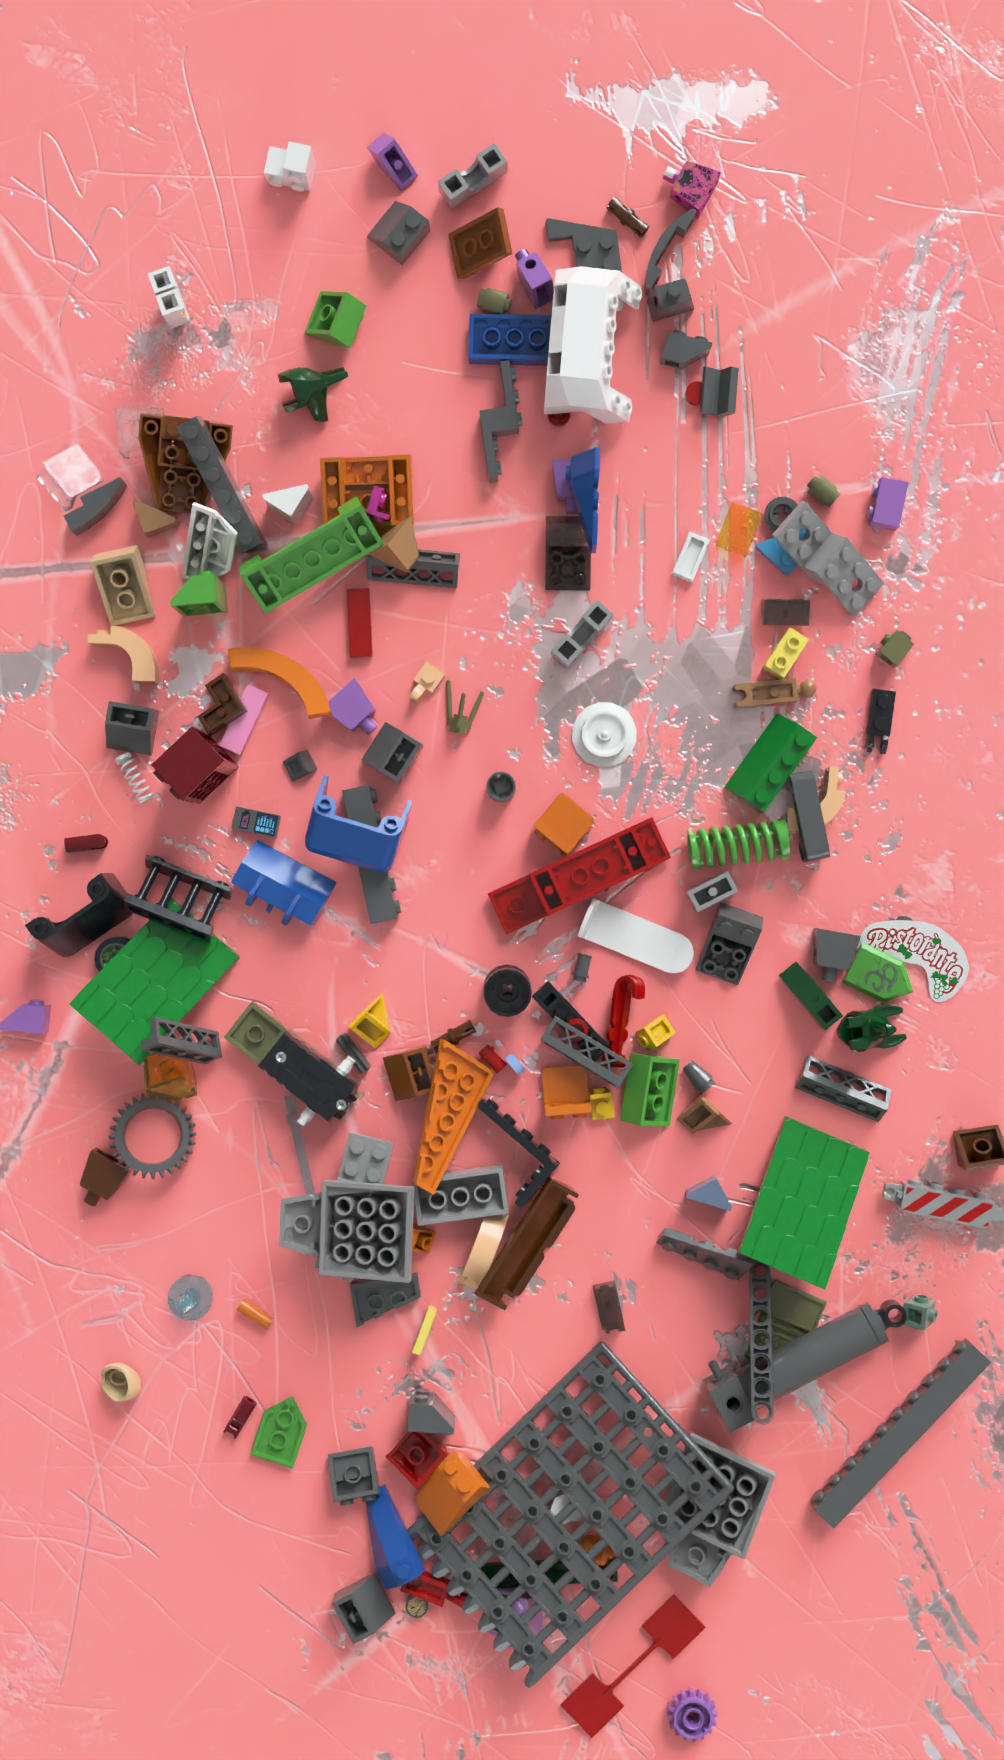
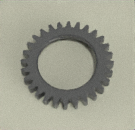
[108,1092,197,1180]

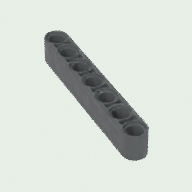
[749,1260,774,1425]

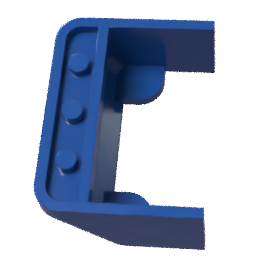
[305,775,412,873]

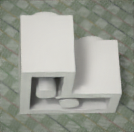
[264,141,316,192]

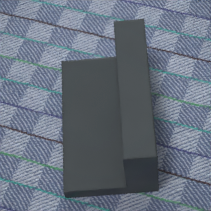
[700,366,739,418]

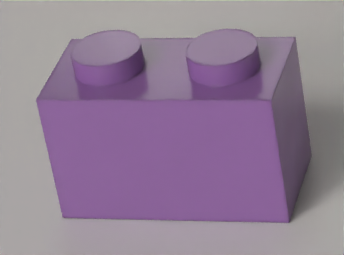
[866,477,909,531]

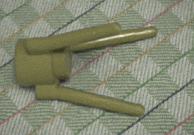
[446,679,484,734]

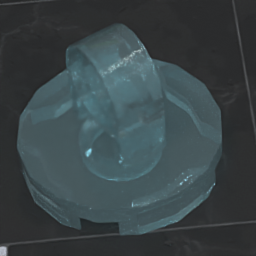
[168,1274,214,1321]

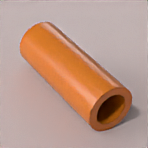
[236,1299,274,1330]

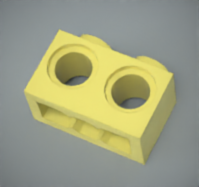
[761,627,809,680]

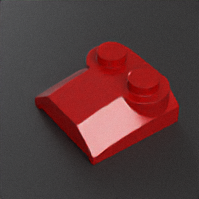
[385,1432,449,1489]

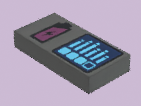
[232,806,281,838]

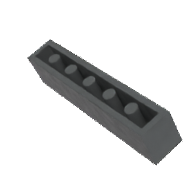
[176,416,266,553]
[342,785,402,924]

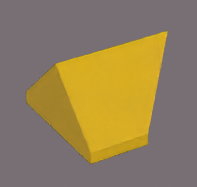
[348,992,391,1049]

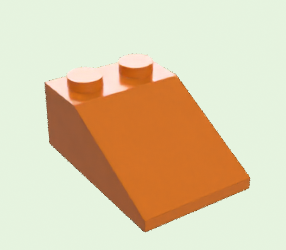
[414,1451,491,1536]

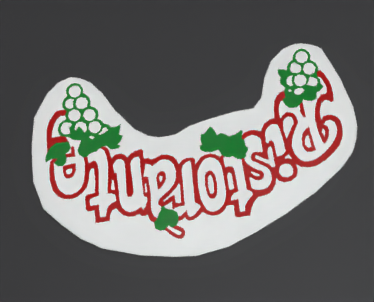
[857,920,969,1002]

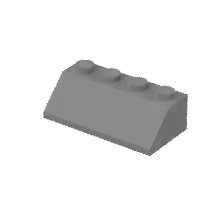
[412,1164,509,1226]

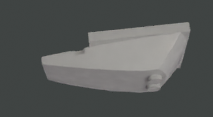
[279,1180,414,1283]
[665,1432,777,1587]

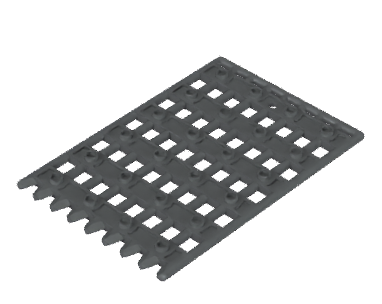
[407,1341,734,1688]

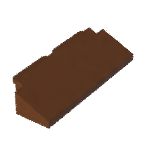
[474,1177,579,1310]

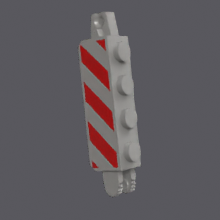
[882,1179,1004,1229]

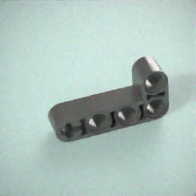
[788,770,830,862]

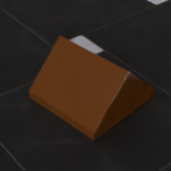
[953,1124,1004,1171]

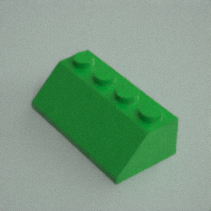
[724,713,818,813]

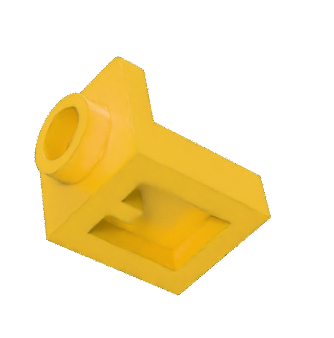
[635,1014,676,1051]
[589,1087,615,1120]

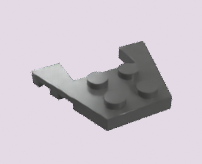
[546,218,622,272]

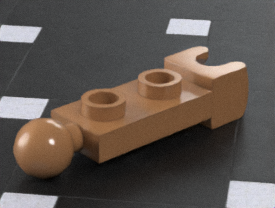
[732,678,817,708]

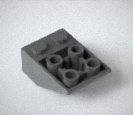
[695,902,763,985]

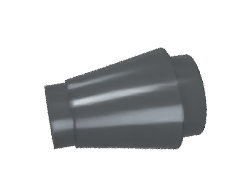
[683,1060,715,1094]

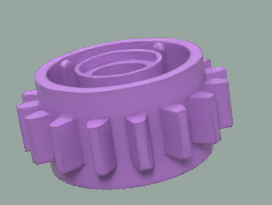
[667,1687,718,1742]

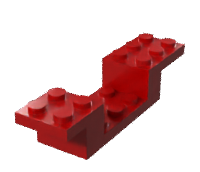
[487,817,671,935]

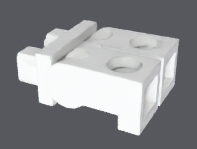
[148,266,191,329]

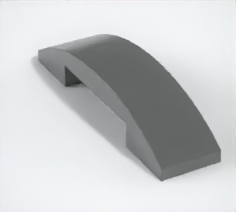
[645,209,697,297]

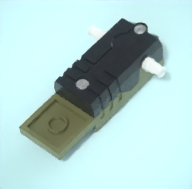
[224,1001,361,1126]

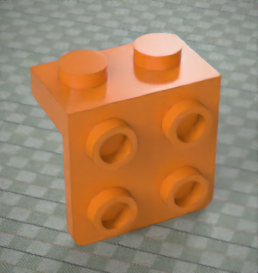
[533,793,595,856]
[542,1065,591,1120]

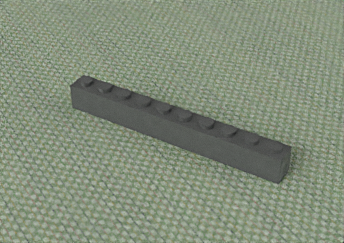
[810,1338,991,1528]

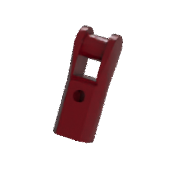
[64,834,108,853]
[223,1396,257,1439]

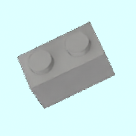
[685,871,739,912]

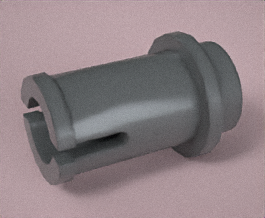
[571,953,592,983]

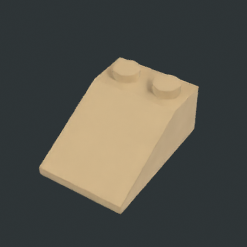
[90,545,155,626]

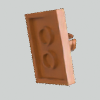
[448,207,513,279]

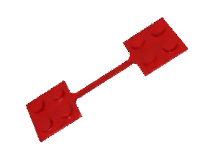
[560,1594,706,1738]

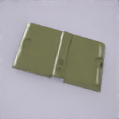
[744,1280,827,1359]

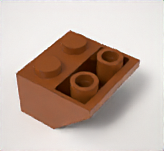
[383,1044,434,1101]

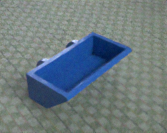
[230,840,337,926]

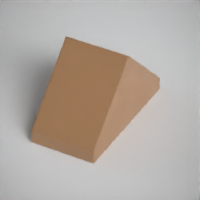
[133,499,180,538]

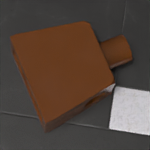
[80,1147,134,1206]

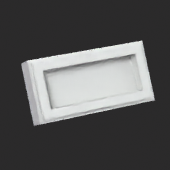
[671,531,710,583]

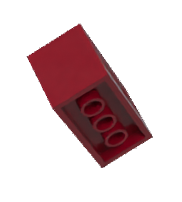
[151,726,239,804]

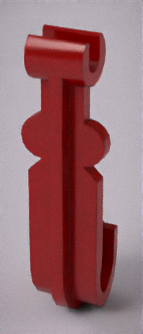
[602,974,645,1068]

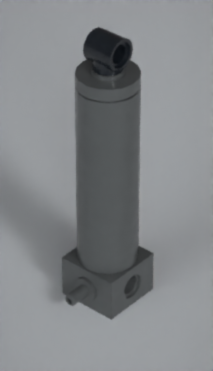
[704,1300,907,1433]

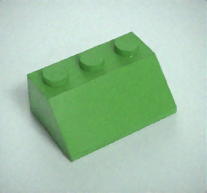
[170,571,228,617]
[620,1053,680,1126]

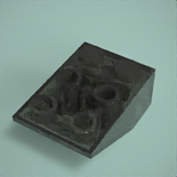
[545,516,591,590]

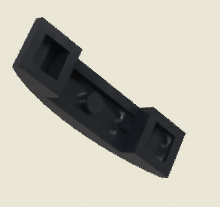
[532,981,609,1061]

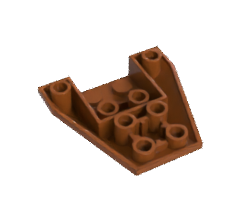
[138,414,233,513]

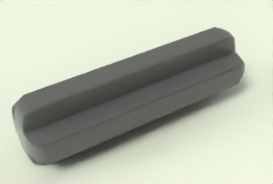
[336,1033,370,1074]

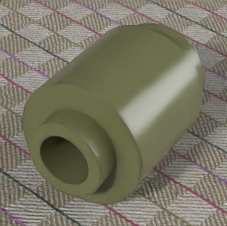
[477,288,512,314]
[806,475,841,508]

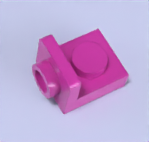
[366,486,391,523]

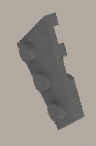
[350,1272,421,1327]

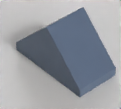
[685,1175,732,1211]

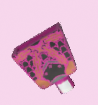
[663,161,721,219]

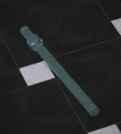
[284,1095,315,1195]

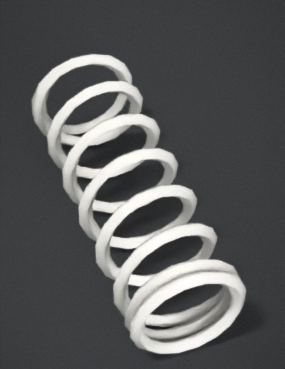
[115,752,154,803]

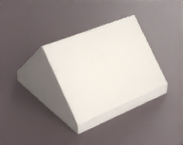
[262,484,313,525]

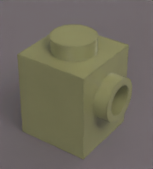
[875,630,914,668]

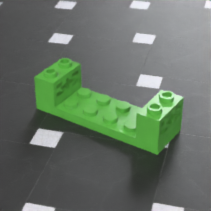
[239,496,384,614]

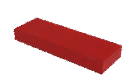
[347,588,373,658]

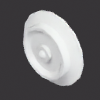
[572,702,637,767]

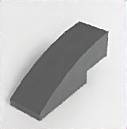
[63,477,127,536]

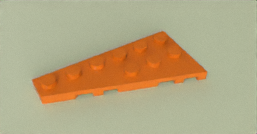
[412,1039,495,1195]

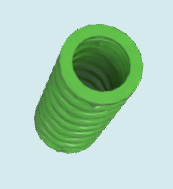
[687,819,790,870]

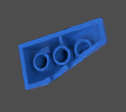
[565,447,600,553]
[366,1484,425,1590]

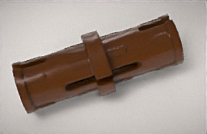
[606,196,650,238]
[430,1019,477,1054]

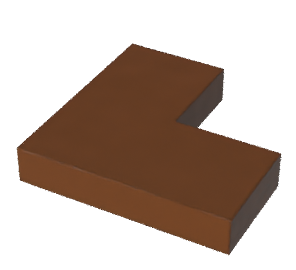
[197,673,247,736]

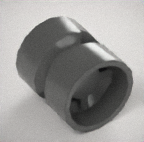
[486,771,516,803]

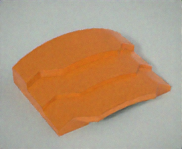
[320,454,414,536]

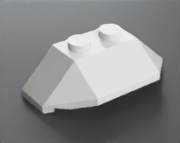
[181,502,238,580]

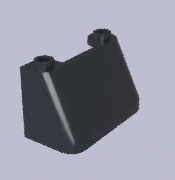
[25,873,133,957]

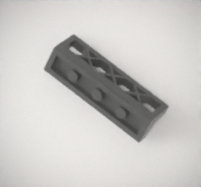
[367,549,460,588]
[541,1016,633,1088]
[140,1017,222,1064]
[795,1055,892,1122]

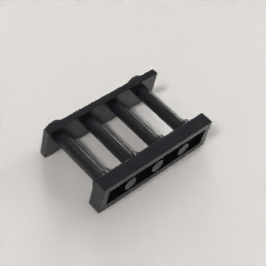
[124,855,232,943]

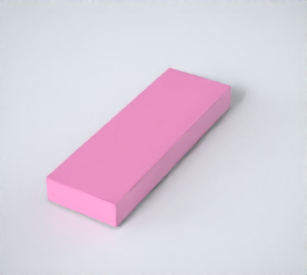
[219,684,269,755]

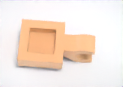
[410,661,445,703]

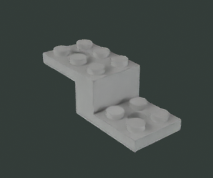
[772,501,884,617]

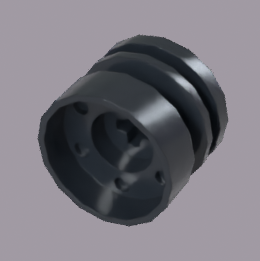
[483,964,532,1017]

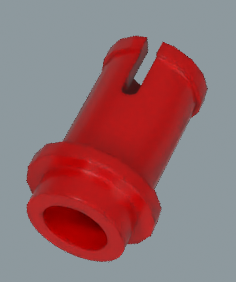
[479,1045,507,1074]

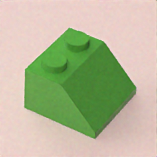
[304,291,367,348]

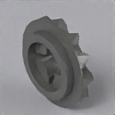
[764,497,798,531]

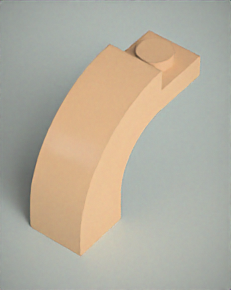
[87,625,159,684]
[784,766,846,832]
[458,1214,508,1289]

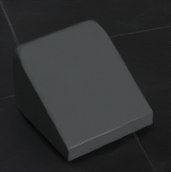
[283,750,317,782]

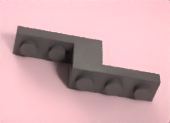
[479,360,523,483]

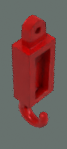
[400,1570,468,1608]

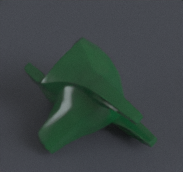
[278,367,349,422]
[837,1005,907,1052]

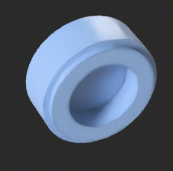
[505,1053,525,1075]

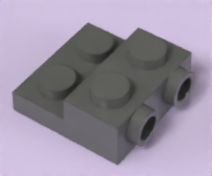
[328,1446,381,1506]

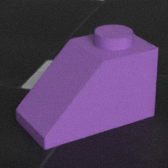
[367,132,418,191]
[0,999,51,1034]

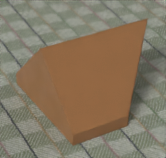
[368,516,419,573]
[676,1093,733,1134]

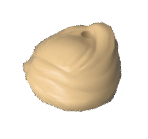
[101,1362,142,1403]

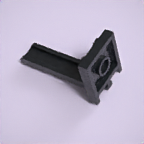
[478,1098,560,1208]

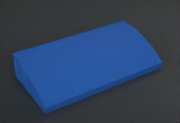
[468,314,552,366]

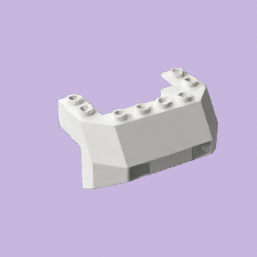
[544,267,642,424]

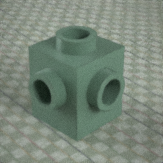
[903,1294,938,1330]

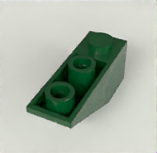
[778,961,843,1030]

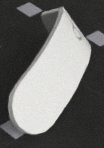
[578,898,694,974]

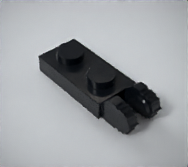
[866,688,896,754]

